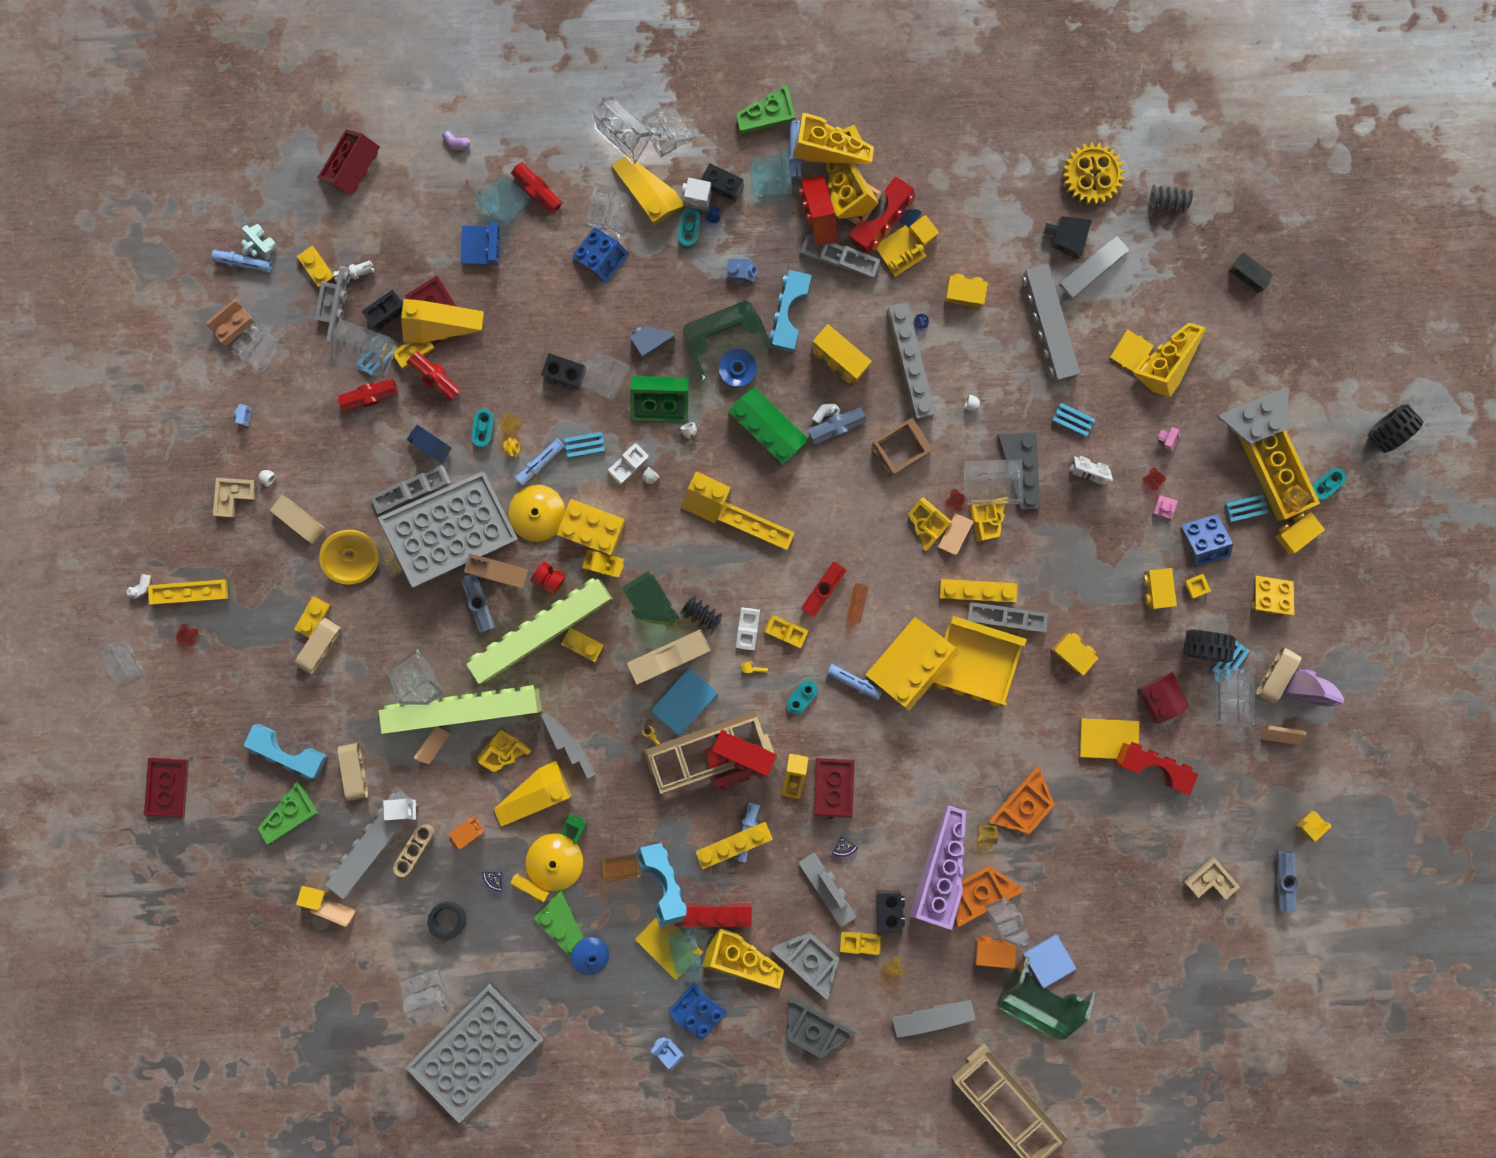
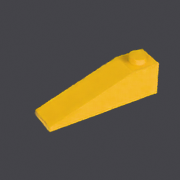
[792,113,874,164]
[611,155,685,228]
[826,162,879,219]
[401,299,484,344]
[1133,323,1206,397]
[494,761,572,827]
[702,928,784,989]

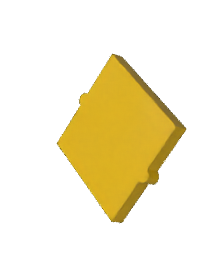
[1110,329,1154,372]

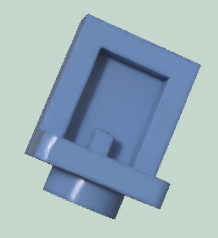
[726,259,757,282]

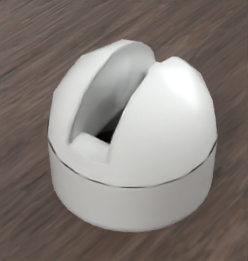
[964,394,980,411]
[680,422,697,439]
[643,467,660,484]
[258,470,276,487]

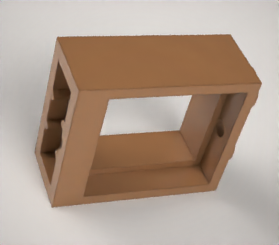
[872,417,933,476]
[464,554,528,588]

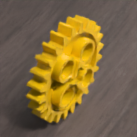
[1062,142,1125,205]

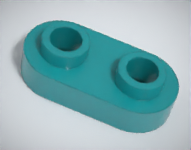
[678,208,700,247]
[471,409,494,447]
[1312,468,1346,500]
[786,680,818,714]

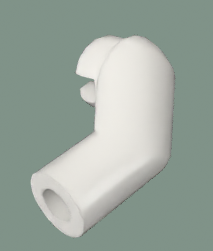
[812,403,840,424]
[126,574,151,599]

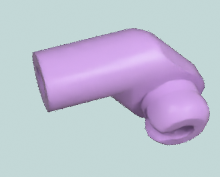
[442,131,470,151]

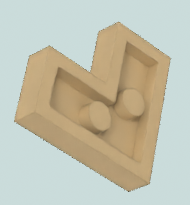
[213,478,257,518]
[1184,857,1240,900]

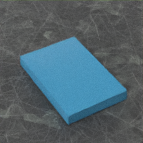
[651,667,717,736]

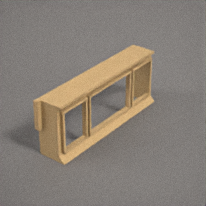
[644,711,774,795]
[952,1043,1068,1158]

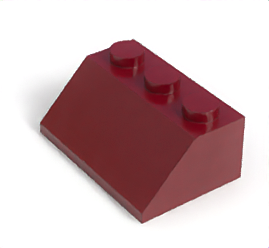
[317,129,380,196]

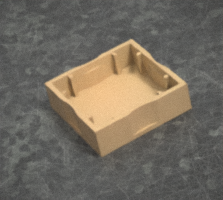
[627,630,711,685]

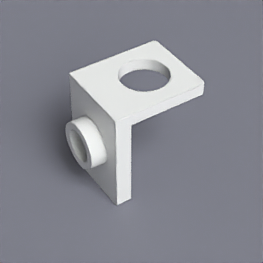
[382,798,416,820]

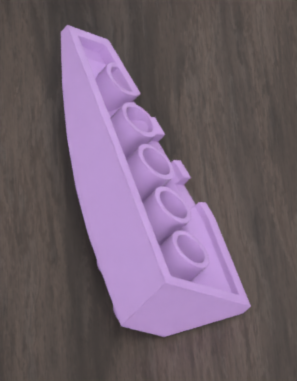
[1283,669,1345,707]
[909,805,966,930]

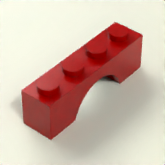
[849,176,915,255]
[1115,741,1199,795]
[674,903,752,927]

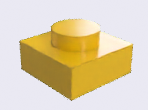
[1184,574,1211,599]

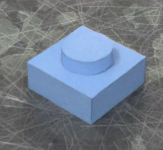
[234,404,252,426]

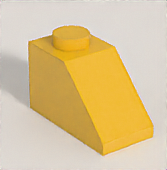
[781,754,808,799]

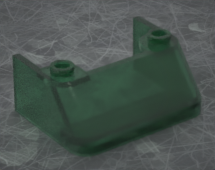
[683,301,772,380]
[621,571,682,627]
[997,956,1096,1040]

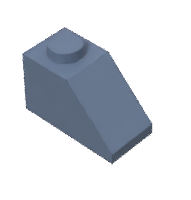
[630,327,675,359]

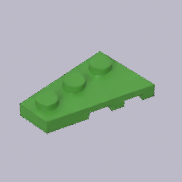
[736,84,796,134]
[258,780,319,845]
[533,891,584,958]

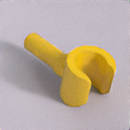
[741,662,768,673]
[642,726,660,745]

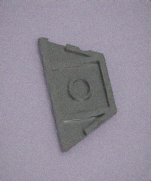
[787,995,855,1058]

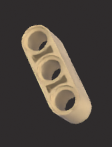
[269,495,325,544]
[294,618,342,675]
[1256,647,1301,705]
[338,743,368,801]
[393,824,435,877]

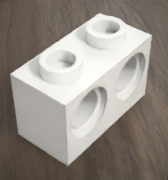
[682,178,712,211]

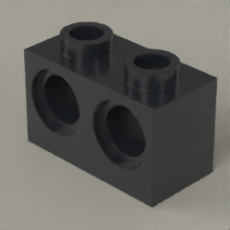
[701,163,744,203]
[361,289,403,331]
[541,353,587,391]
[876,890,905,932]

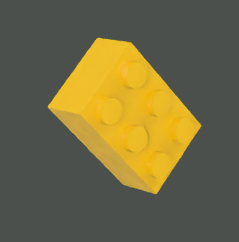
[811,324,872,385]
[557,499,626,556]

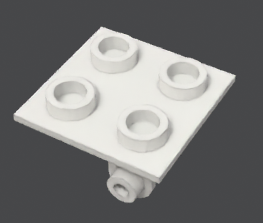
[1070,456,1113,485]

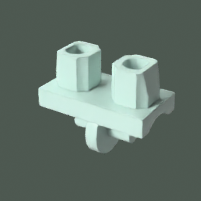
[241,224,276,260]

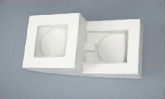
[607,443,649,485]
[736,607,760,650]

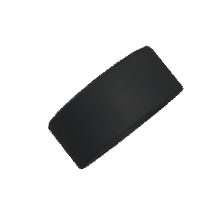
[427,901,466,940]

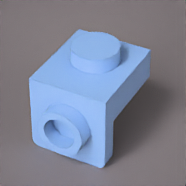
[650,1037,685,1070]

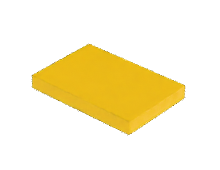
[1079,718,1139,759]
[635,917,703,980]

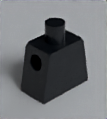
[1043,216,1092,259]

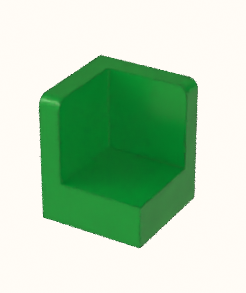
[561,813,588,844]

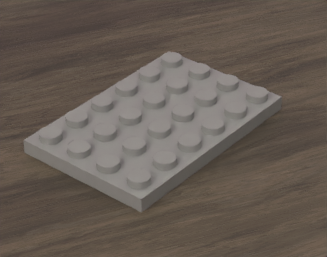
[377,471,518,588]
[405,983,543,1123]

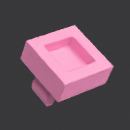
[1158,427,1180,452]
[1152,495,1178,520]

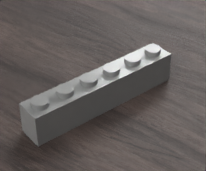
[1022,264,1080,382]
[887,302,936,421]
[325,791,419,899]

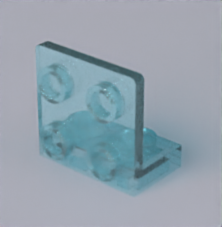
[750,149,792,196]
[475,174,531,227]
[668,929,702,975]

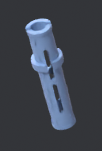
[788,120,803,180]
[211,249,272,273]
[515,438,565,485]
[826,664,883,701]
[734,803,760,862]

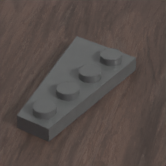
[997,433,1040,510]

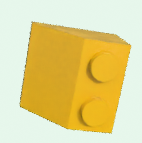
[680,471,731,524]

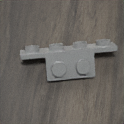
[315,266,351,343]
[799,852,856,927]

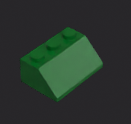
[630,376,689,422]

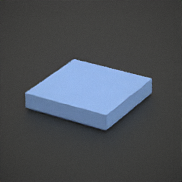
[1023,934,1077,988]

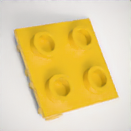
[876,225,927,277]
[1251,576,1294,616]

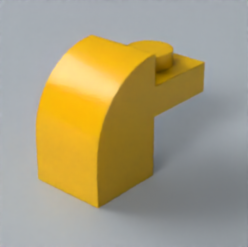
[582,550,624,578]

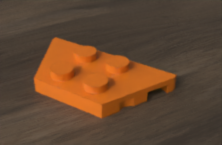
[988,765,1055,834]
[956,865,1024,927]

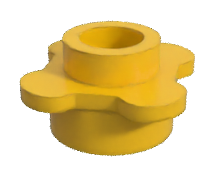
[503,438,520,458]

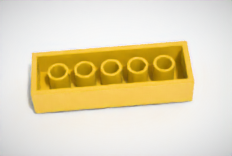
[1237,430,1320,521]

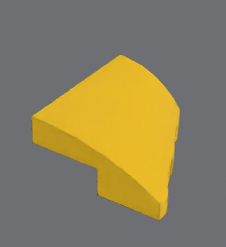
[969,496,1008,542]
[908,497,952,551]
[477,727,531,772]

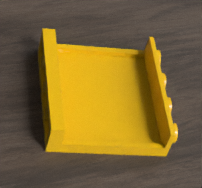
[934,616,1027,708]

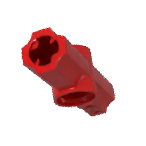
[511,162,563,215]
[406,351,460,401]
[338,378,398,412]
[801,561,847,617]

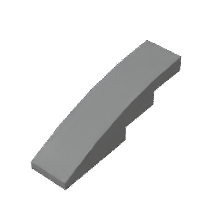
[800,234,880,278]
[1059,236,1129,299]
[370,466,451,514]
[968,602,1049,633]
[541,712,596,779]
[892,1000,976,1038]

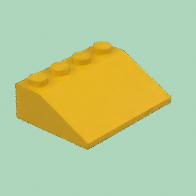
[865,617,959,711]

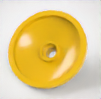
[508,485,566,542]
[319,530,379,585]
[525,833,583,892]

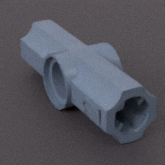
[808,407,867,445]
[461,574,496,633]
[1275,851,1298,912]

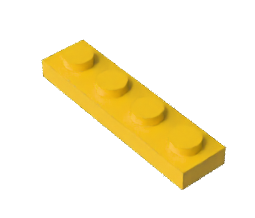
[717,502,795,550]
[148,579,228,605]
[939,579,1017,603]
[695,822,773,869]

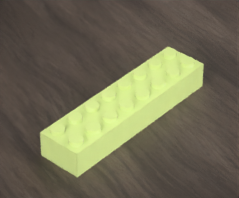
[466,578,614,684]
[379,685,542,734]

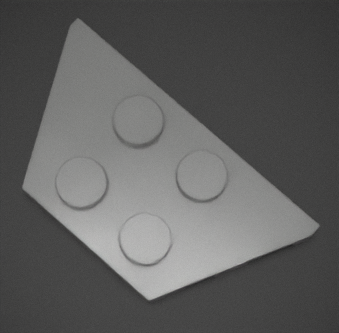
[1217,387,1289,445]
[771,932,839,1000]

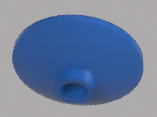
[719,349,757,387]
[571,937,609,975]

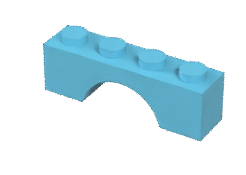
[769,270,812,353]
[243,724,328,780]
[636,843,687,927]

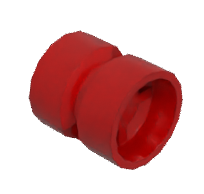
[530,561,566,596]

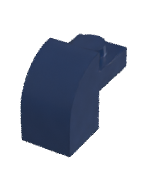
[407,425,452,464]

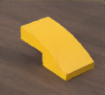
[764,614,808,648]
[840,932,882,955]

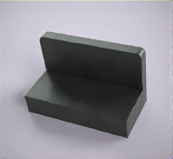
[1229,253,1273,293]

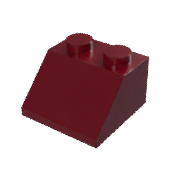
[1138,672,1189,724]

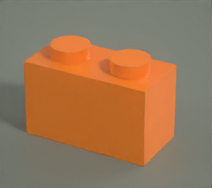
[448,816,485,850]
[973,936,1017,969]

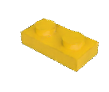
[297,246,335,288]
[392,341,435,370]
[294,596,331,638]
[561,628,604,662]
[510,873,550,902]

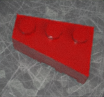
[799,175,838,246]
[712,729,777,779]

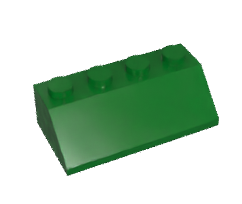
[728,387,809,467]

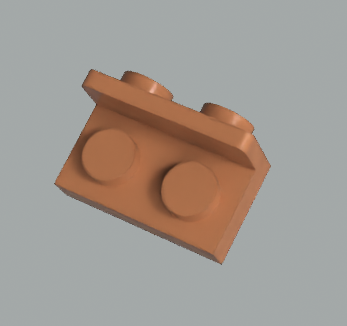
[205,299,254,347]

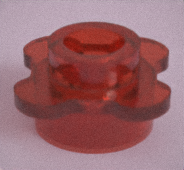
[1143,468,1166,491]
[945,489,968,511]
[176,624,198,646]

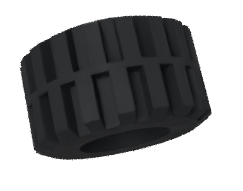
[1368,404,1424,453]
[1183,629,1236,663]

